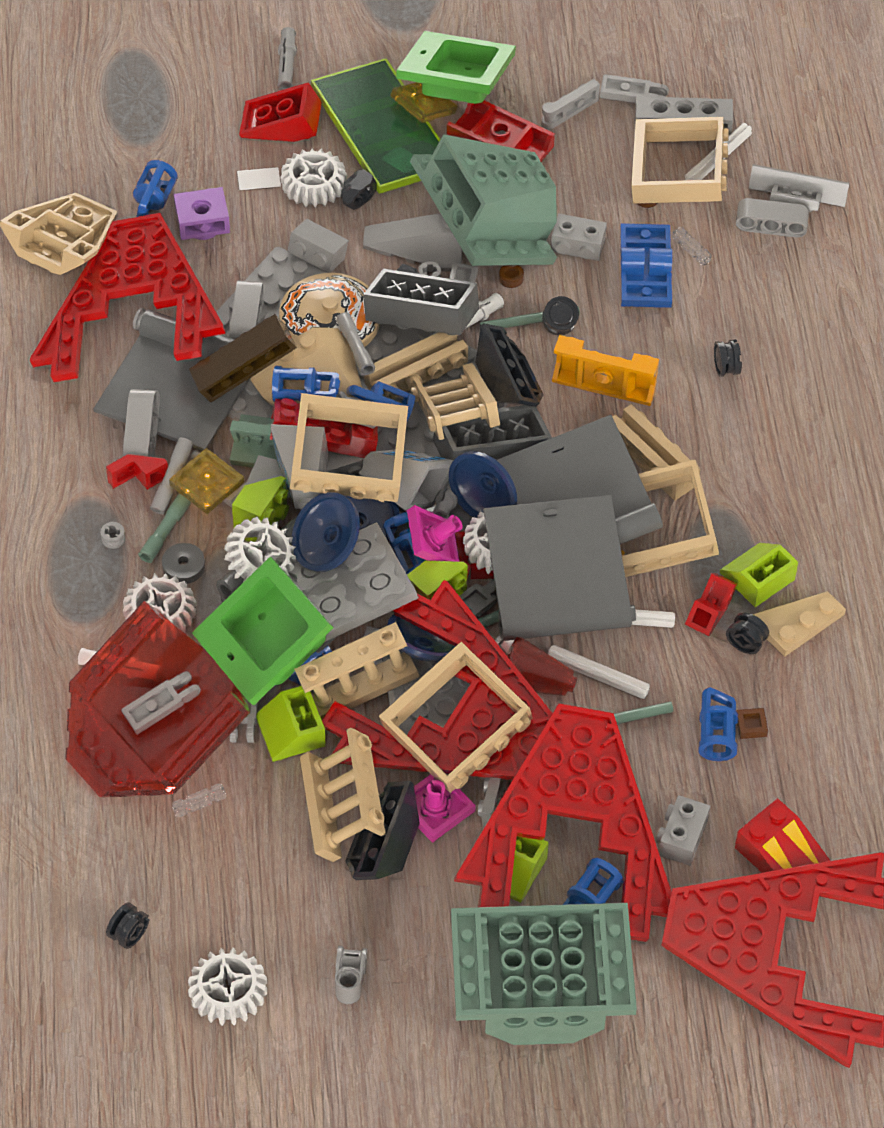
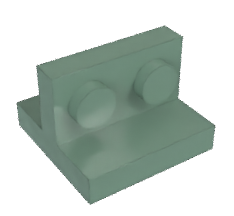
[229,414,277,468]

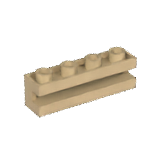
[364,332,468,400]
[612,404,700,501]

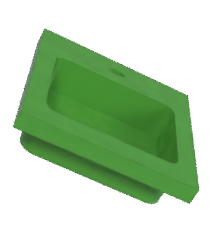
[396,31,516,104]
[192,556,334,705]

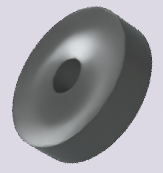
[162,543,205,584]

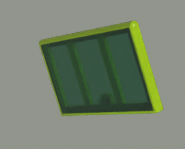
[311,59,441,194]

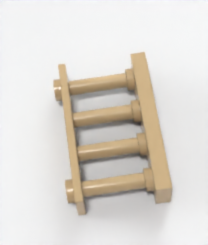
[410,363,500,440]
[294,622,420,720]
[300,728,385,862]

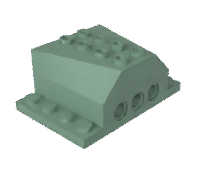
[410,134,557,266]
[451,903,637,1045]

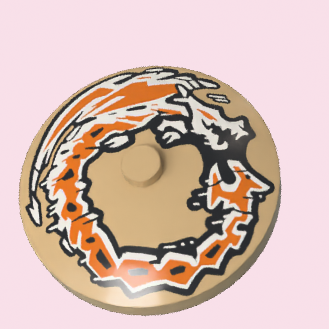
[279,273,380,347]

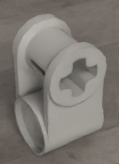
[335,946,368,1004]

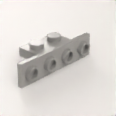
[749,164,850,212]

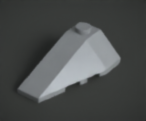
[363,213,462,272]

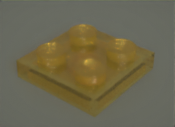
[390,82,458,123]
[169,448,245,514]

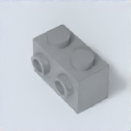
[551,213,607,261]
[287,219,349,273]
[656,795,710,866]

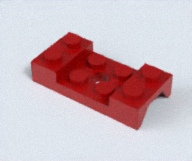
[446,100,555,162]
[270,398,378,458]

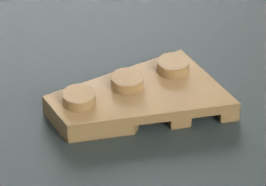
[753,591,846,657]

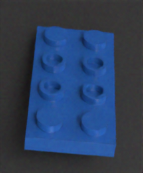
[620,223,672,308]

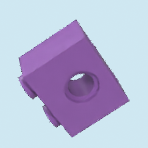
[174,187,230,240]

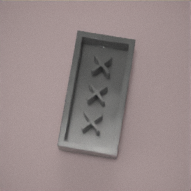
[363,269,479,335]
[433,405,552,460]

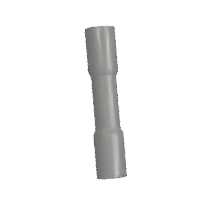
[336,312,375,375]
[150,437,193,515]

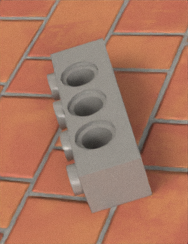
[635,96,733,135]

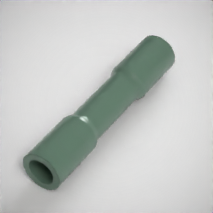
[138,494,191,563]

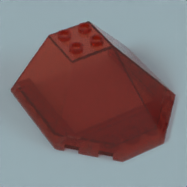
[65,600,251,797]

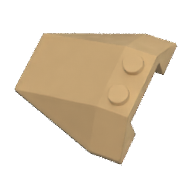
[0,193,117,275]
[251,327,363,423]

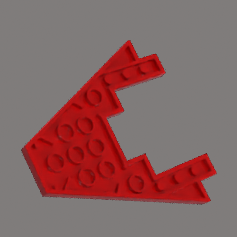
[30,213,226,382]
[322,580,552,780]
[454,703,672,942]
[661,852,884,1068]

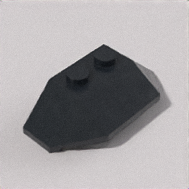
[475,323,544,407]
[345,780,420,880]

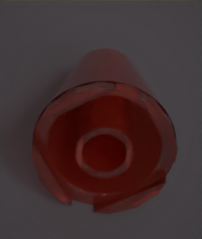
[508,635,577,696]

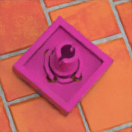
[407,505,462,562]
[414,774,476,843]

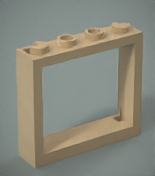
[631,117,729,204]
[290,393,408,502]
[622,460,719,577]
[379,642,533,793]

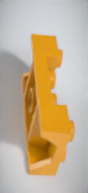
[552,335,659,406]

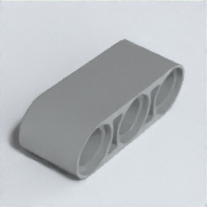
[736,198,809,237]
[229,280,264,339]
[123,389,160,457]

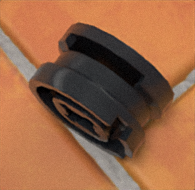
[542,296,579,335]
[714,339,742,377]
[726,612,769,654]
[106,902,150,949]

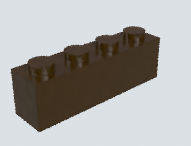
[189,314,297,403]

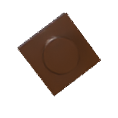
[736,708,768,739]

